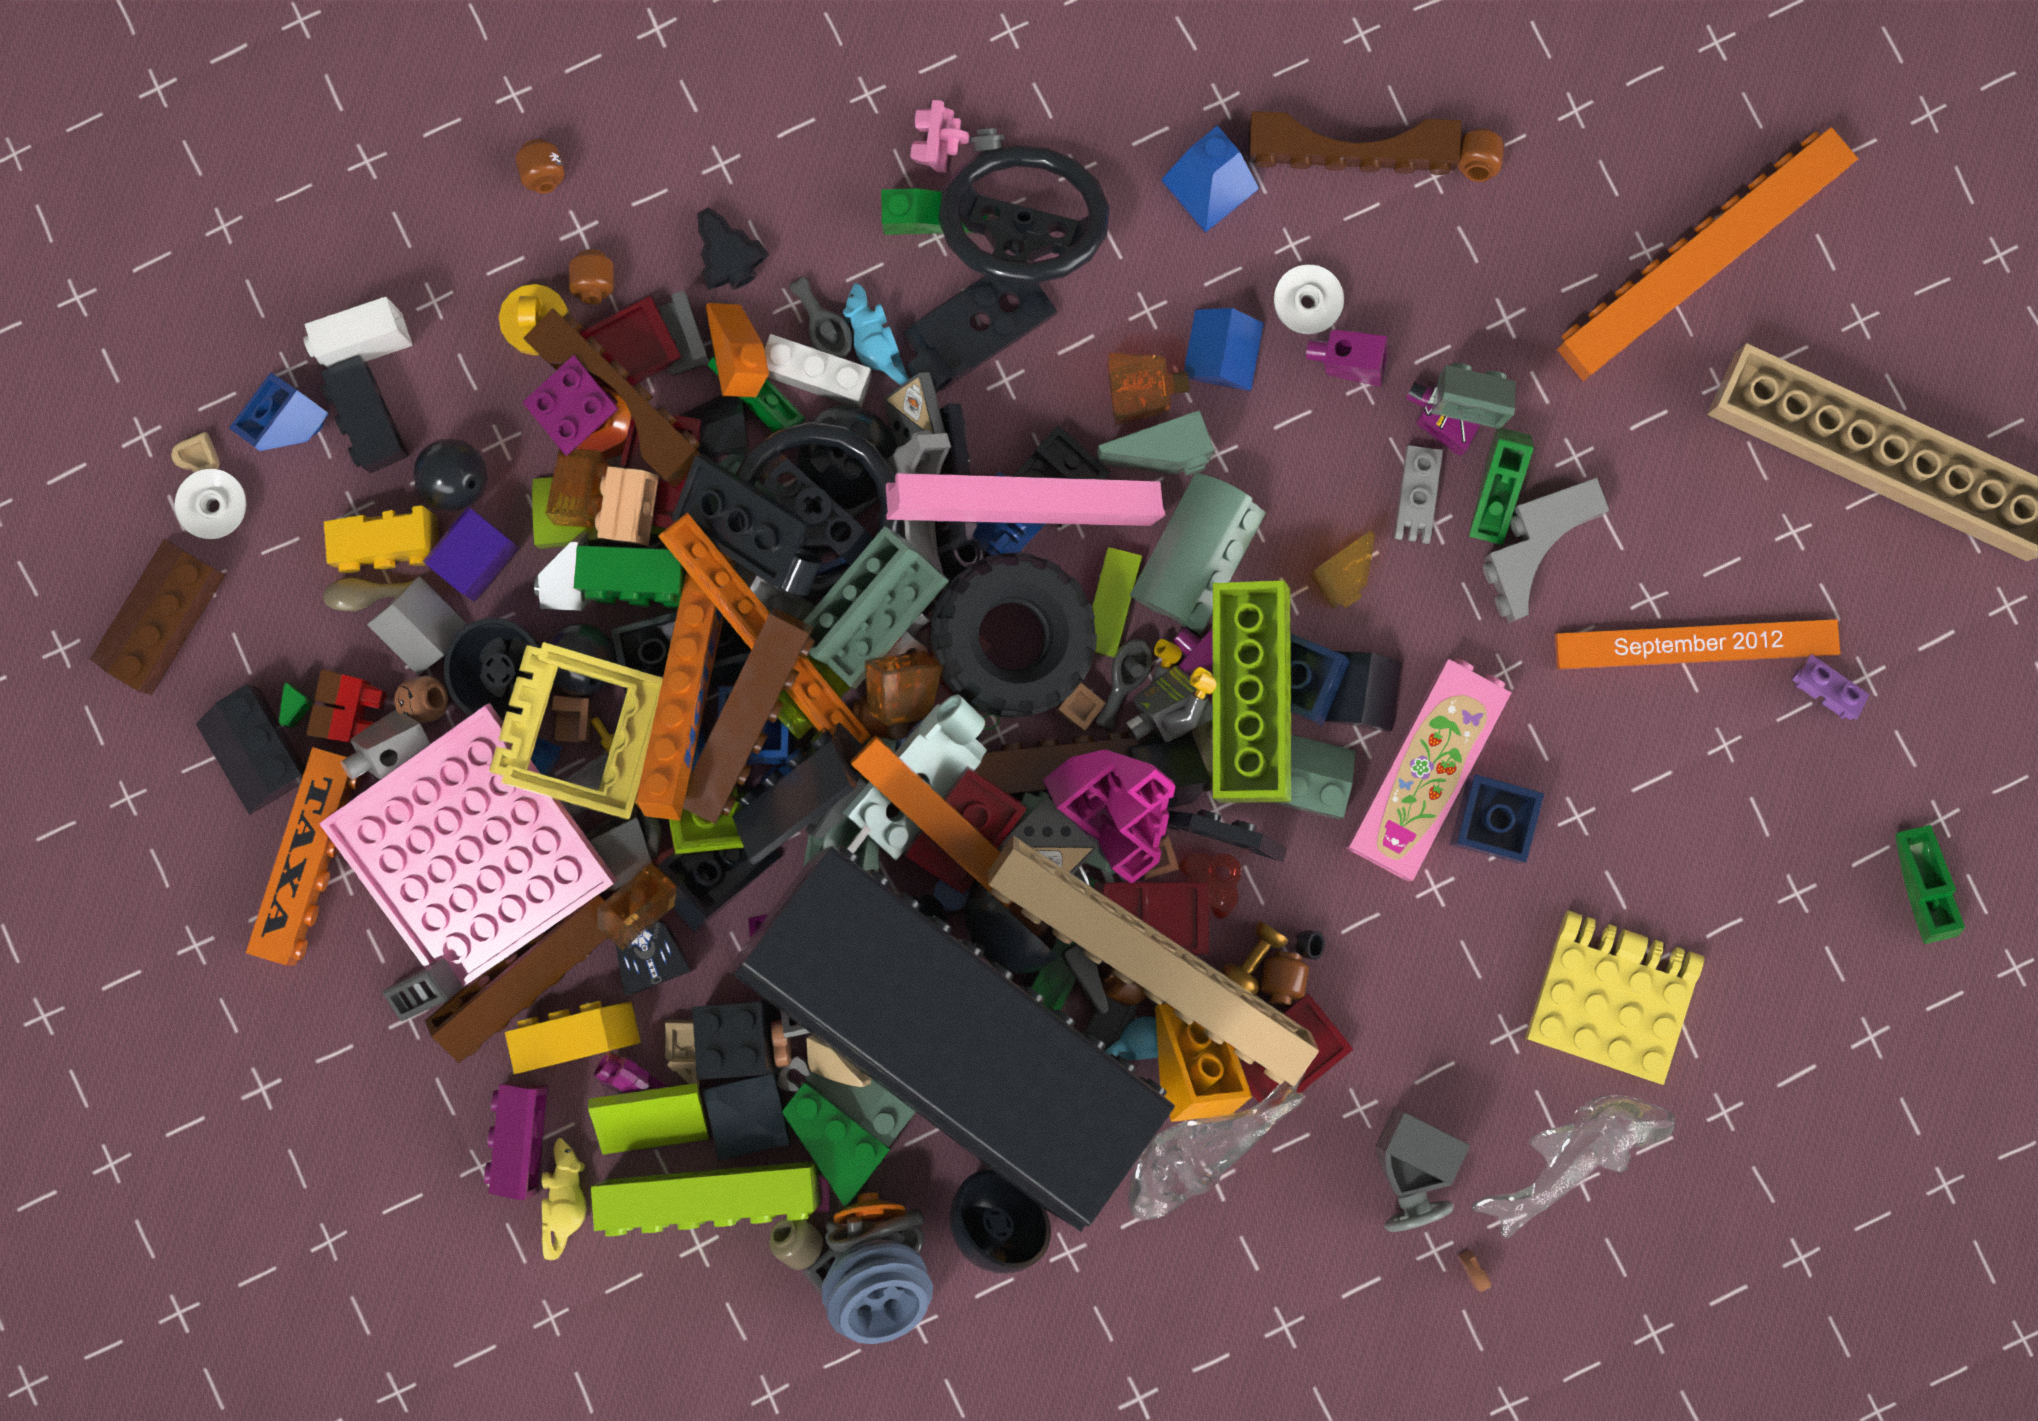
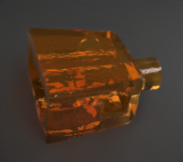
[1107,353,1189,426]
[865,651,943,739]

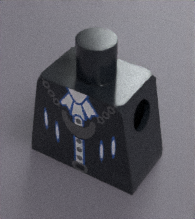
[615,906,694,996]

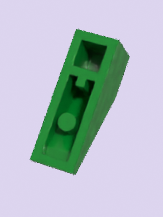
[881,188,987,235]
[1469,428,1534,545]

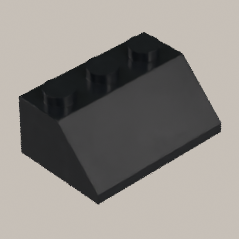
[196,684,306,815]

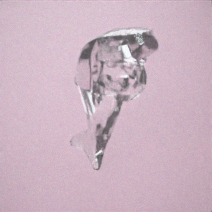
[1128,1072,1305,1220]
[1472,1095,1675,1238]

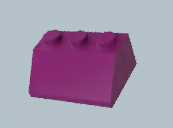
[484,1082,548,1200]

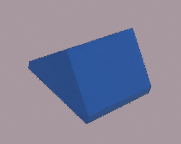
[1182,308,1264,391]

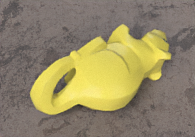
[542,1138,587,1260]

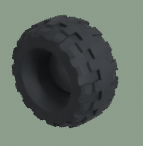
[930,552,1097,718]

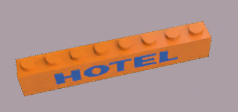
[636,551,736,820]

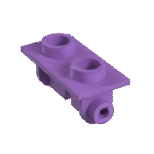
[1791,654,1870,720]

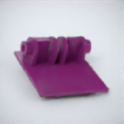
[522,355,618,456]

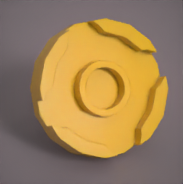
[499,284,569,356]

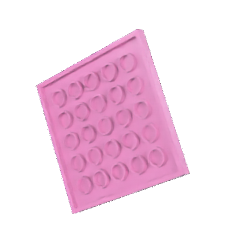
[319,703,617,987]

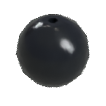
[413,438,488,511]
[547,623,617,696]

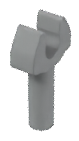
[777,1055,812,1092]

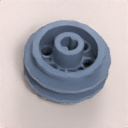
[821,1239,933,1344]

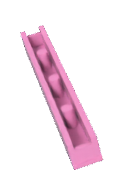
[885,473,1165,526]

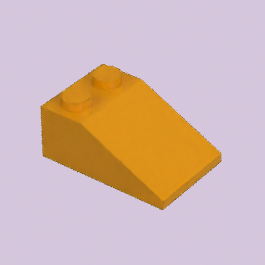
[1155,1003,1252,1122]

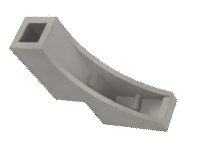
[877,430,951,575]
[1483,478,1609,624]

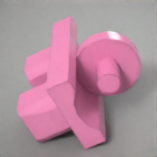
[910,100,970,172]

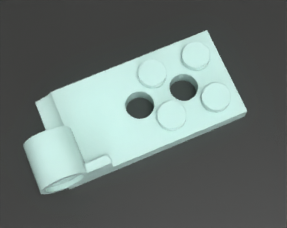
[843,695,987,860]

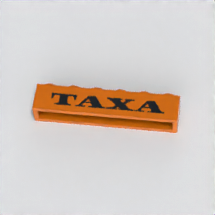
[246,747,363,966]

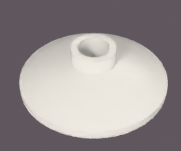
[1274,265,1344,334]
[175,469,247,539]

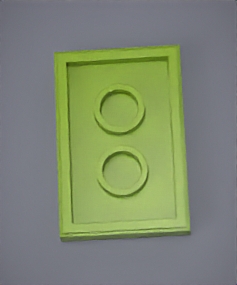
[588,1083,709,1155]

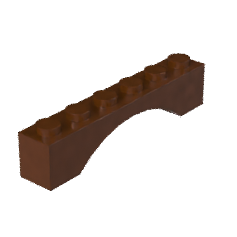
[1247,111,1461,175]
[523,308,701,488]

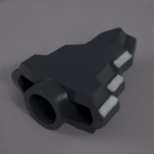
[697,207,769,290]

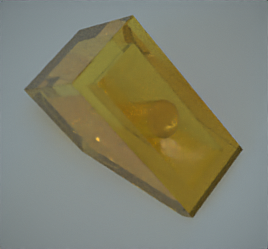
[1310,530,1375,609]

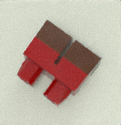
[306,669,387,744]

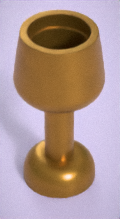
[1220,920,1289,995]

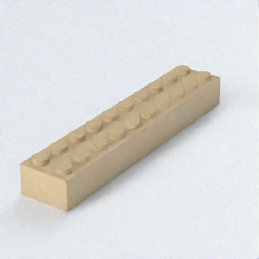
[1707,343,2038,561]
[988,835,1319,1086]

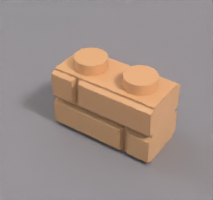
[595,467,659,546]

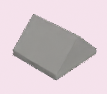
[367,576,468,675]

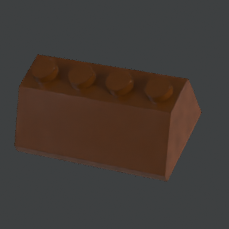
[90,539,226,695]

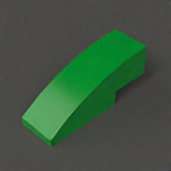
[1895,825,1965,944]

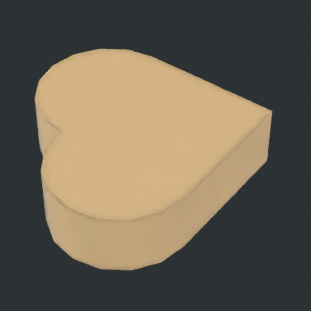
[171,432,220,472]

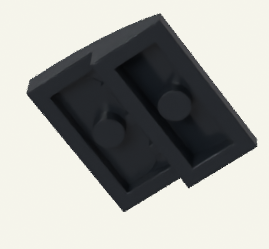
[1012,425,1110,528]

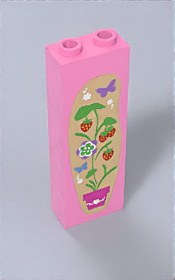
[1345,658,1512,882]

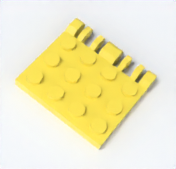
[1525,910,1704,1085]

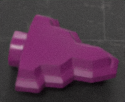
[593,1051,669,1094]

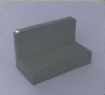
[657,291,710,376]

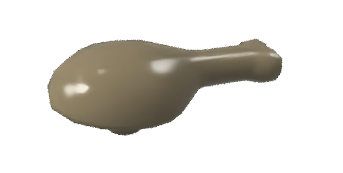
[322,577,413,612]

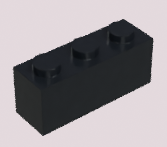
[321,355,409,474]

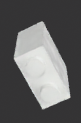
[303,297,413,368]

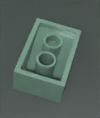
[1096,410,1214,476]
[805,1071,915,1147]

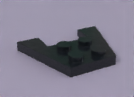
[1167,809,1287,862]

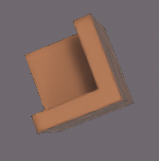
[552,696,594,744]

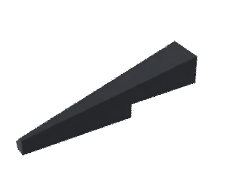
[575,395,750,476]

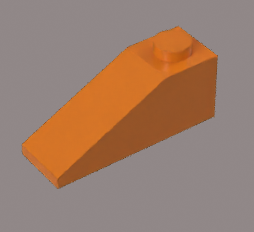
[706,303,769,397]

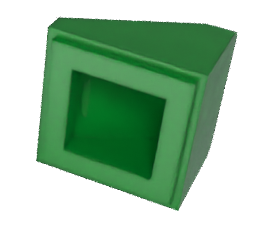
[279,682,314,728]

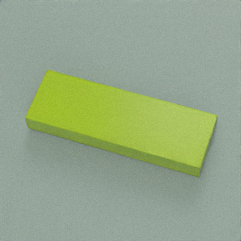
[1092,547,1142,658]

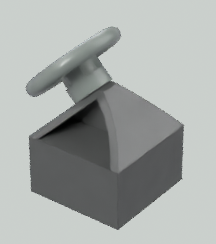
[1375,1108,1470,1232]

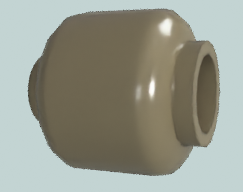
[769,1218,823,1270]

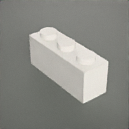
[764,334,872,407]

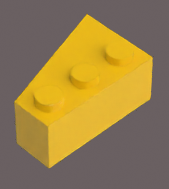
[324,505,439,573]
[505,1001,641,1074]

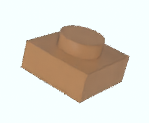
[1055,683,1106,731]

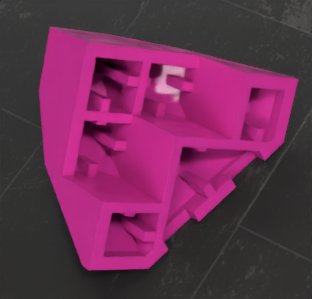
[1043,749,1175,884]

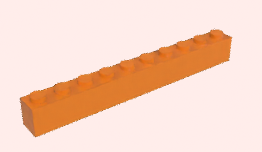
[1557,127,1858,382]

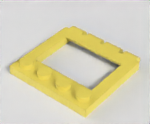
[489,642,663,820]

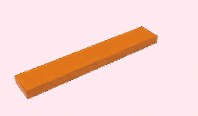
[850,736,1013,908]

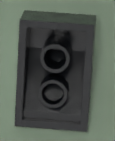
[648,848,782,932]

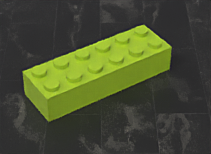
[1213,580,1291,803]
[591,1161,821,1236]

